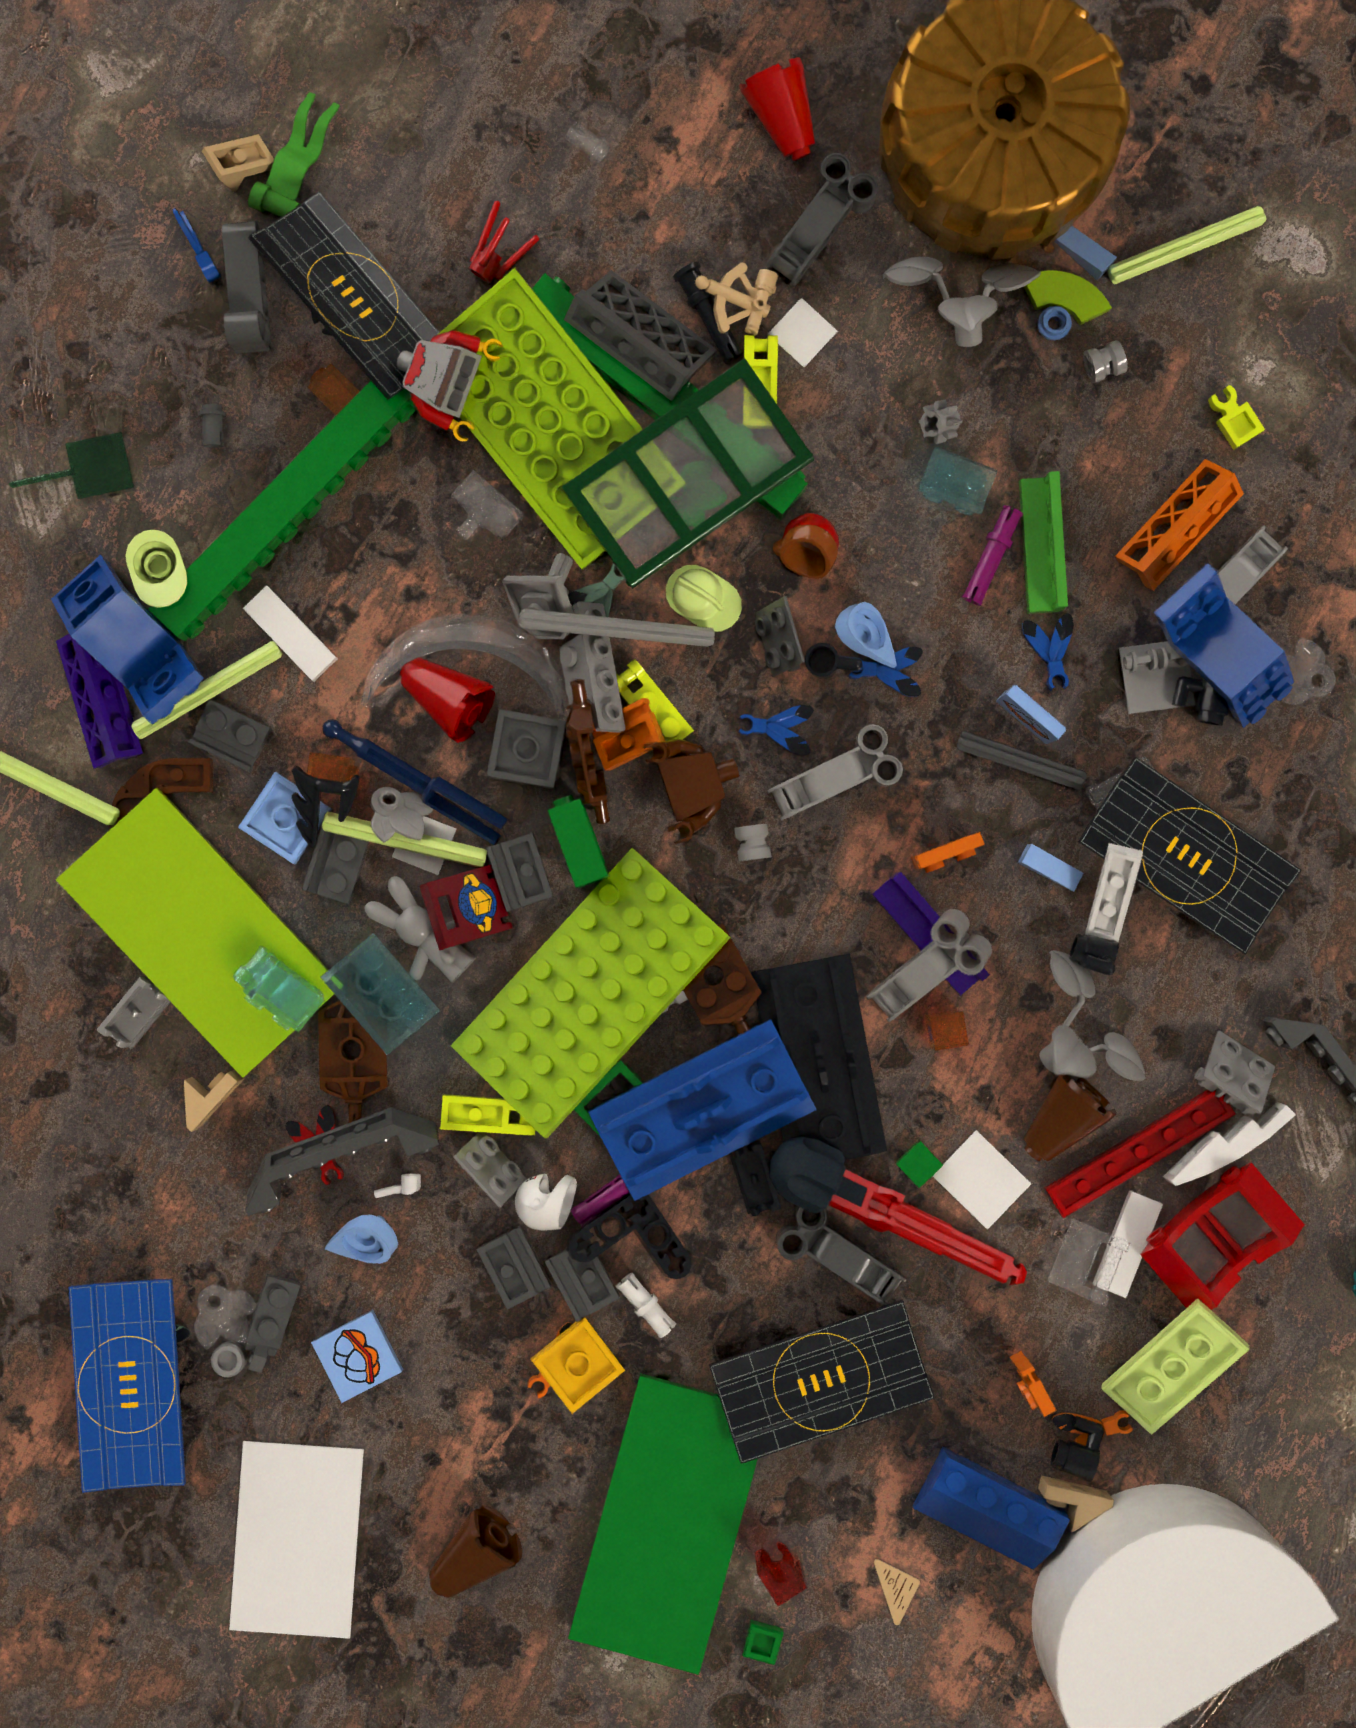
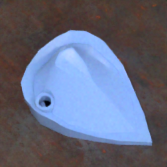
[835,602,897,668]
[325,1215,398,1264]

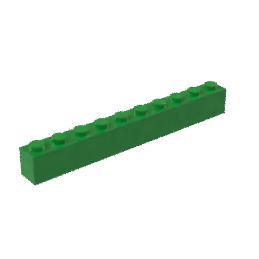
[532,273,808,521]
[148,380,415,641]

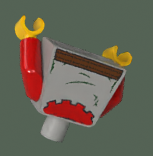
[397,330,503,441]

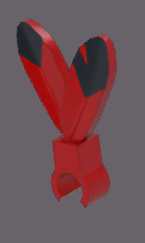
[286,1105,344,1185]

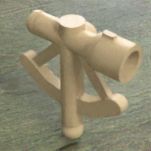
[695,262,778,335]

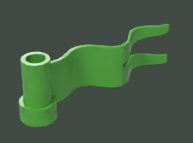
[248,92,340,217]

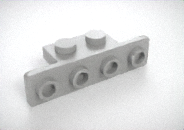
[559,601,626,733]

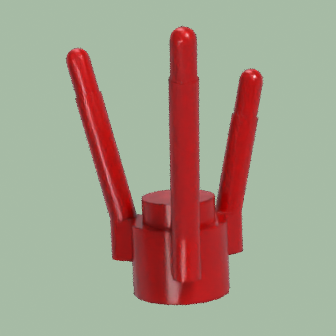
[468,200,539,284]

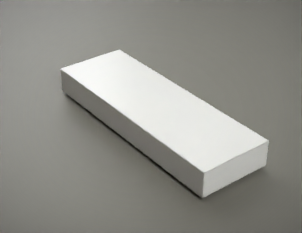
[243,585,338,682]
[1085,843,1143,942]
[1092,1190,1163,1298]

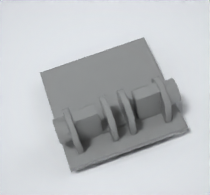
[1119,641,1195,714]
[1194,1030,1275,1115]
[453,1132,527,1208]

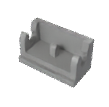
[97,976,170,1049]

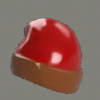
[772,513,839,579]

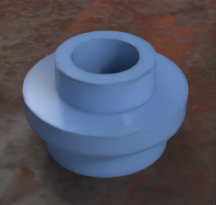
[1037,306,1072,341]

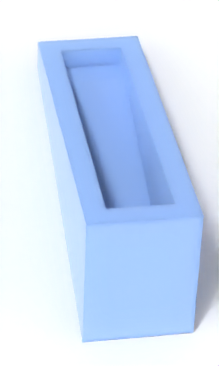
[1054,226,1117,281]
[1018,844,1084,892]

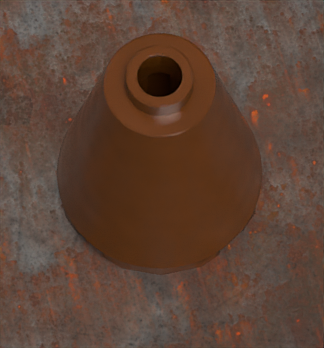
[1024,1074,1117,1161]
[429,1505,523,1598]

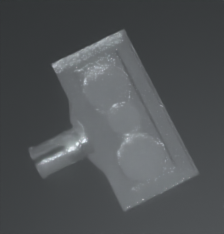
[451,470,524,541]

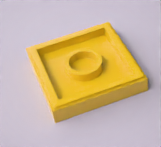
[530,1317,625,1414]

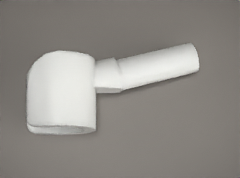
[374,1173,421,1198]

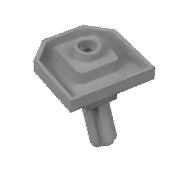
[502,553,574,639]

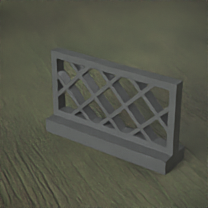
[564,270,717,401]

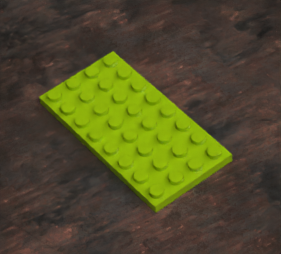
[429,268,687,569]
[451,848,731,1138]

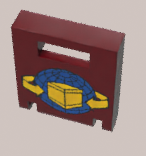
[419,865,513,951]

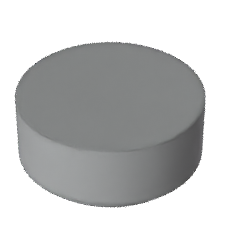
[211,1341,247,1377]

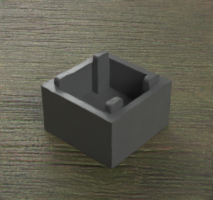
[487,709,567,790]

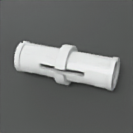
[616,1272,676,1338]

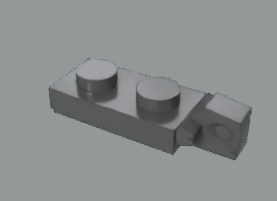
[245,1273,300,1373]

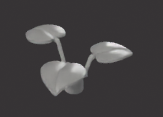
[883,256,1041,347]
[1039,950,1146,1081]

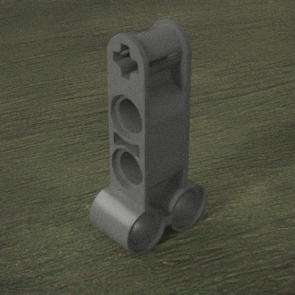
[766,153,878,287]
[776,1205,907,1306]

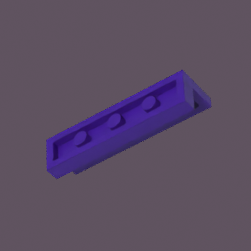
[56,634,143,769]
[872,872,990,996]

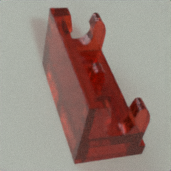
[755,1541,807,1607]

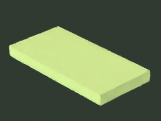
[1102,1299,1249,1435]

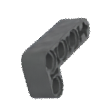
[222,221,271,354]

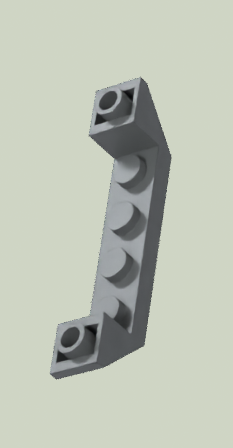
[1262,1016,1356,1108]
[246,1107,439,1216]

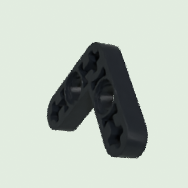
[567,1194,691,1279]

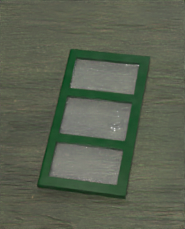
[561,358,815,589]

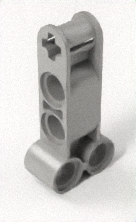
[1217,525,1288,604]
[767,724,903,821]
[866,909,992,1022]

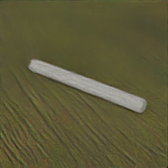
[519,609,715,647]

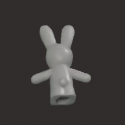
[365,876,476,983]

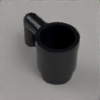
[805,643,863,679]
[1172,676,1229,726]
[1069,934,1119,975]
[1050,1416,1104,1483]

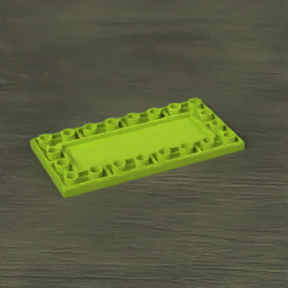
[55,788,344,1078]

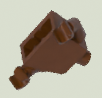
[643,739,740,844]

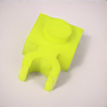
[1208,385,1265,450]

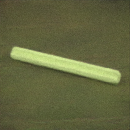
[1108,206,1266,284]
[131,641,282,739]
[0,751,120,825]
[322,812,487,868]

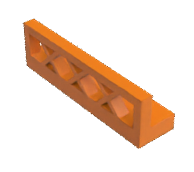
[1115,459,1244,591]

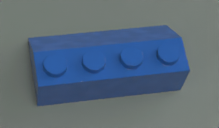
[912,1446,1070,1570]

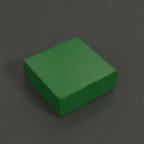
[895,1140,943,1188]
[742,1620,784,1665]

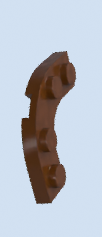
[108,758,213,831]

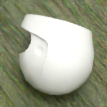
[515,1174,577,1231]

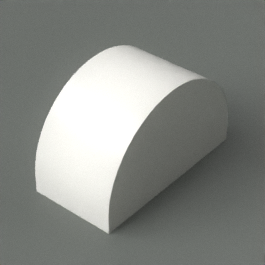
[1032,1484,1338,1728]

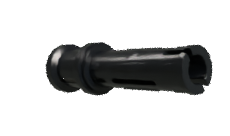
[673,261,743,364]

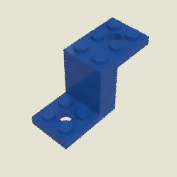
[51,554,204,725]
[1154,564,1294,728]

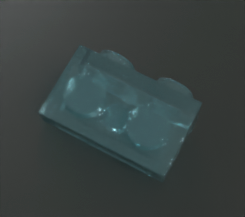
[918,446,998,515]

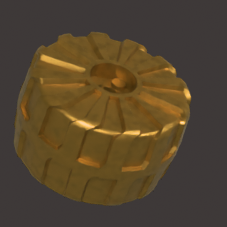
[879,0,1130,260]

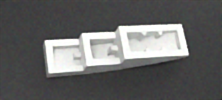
[1163,1102,1296,1186]

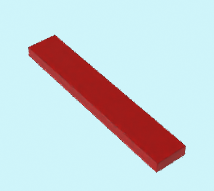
[1044,1089,1236,1218]

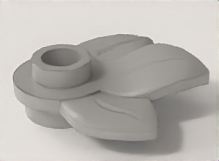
[371,787,433,842]

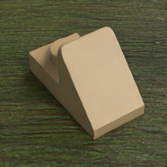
[202,134,274,192]
[184,1070,244,1132]
[1038,1475,1114,1532]

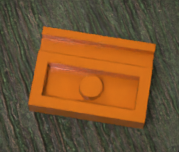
[592,698,665,771]
[911,832,985,873]
[1010,1351,1056,1417]

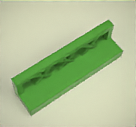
[1019,471,1068,614]

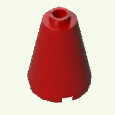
[739,57,815,161]
[400,657,495,743]

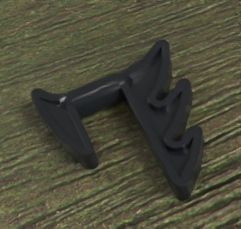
[292,766,359,848]

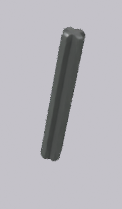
[957,731,1087,790]

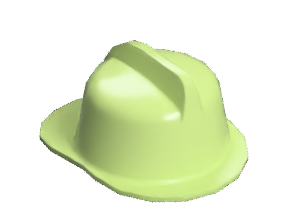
[126,530,188,608]
[666,565,742,632]

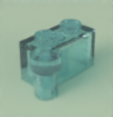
[232,946,324,1032]

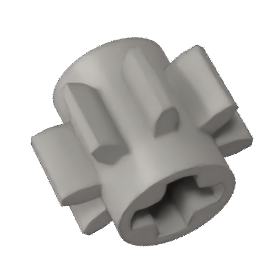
[919,399,962,444]

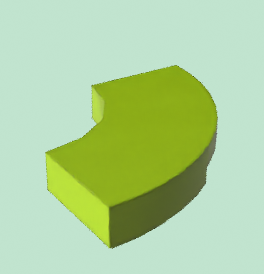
[1024,270,1112,325]

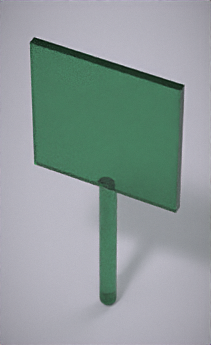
[9,432,134,499]

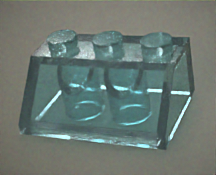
[320,933,440,1055]

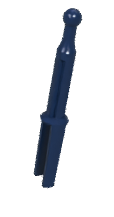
[322,719,508,845]

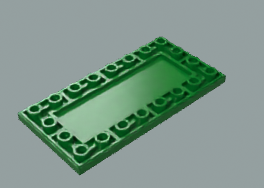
[568,1373,758,1675]

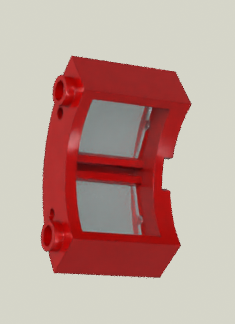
[1140,1162,1305,1310]

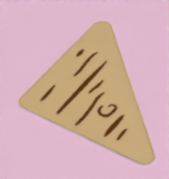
[874,1559,920,1625]

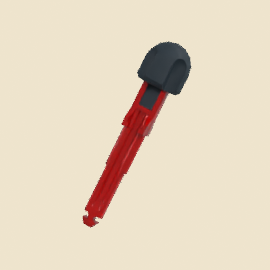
[769,1137,1027,1285]

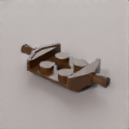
[566,679,610,824]
[683,924,762,1035]
[318,974,389,1123]

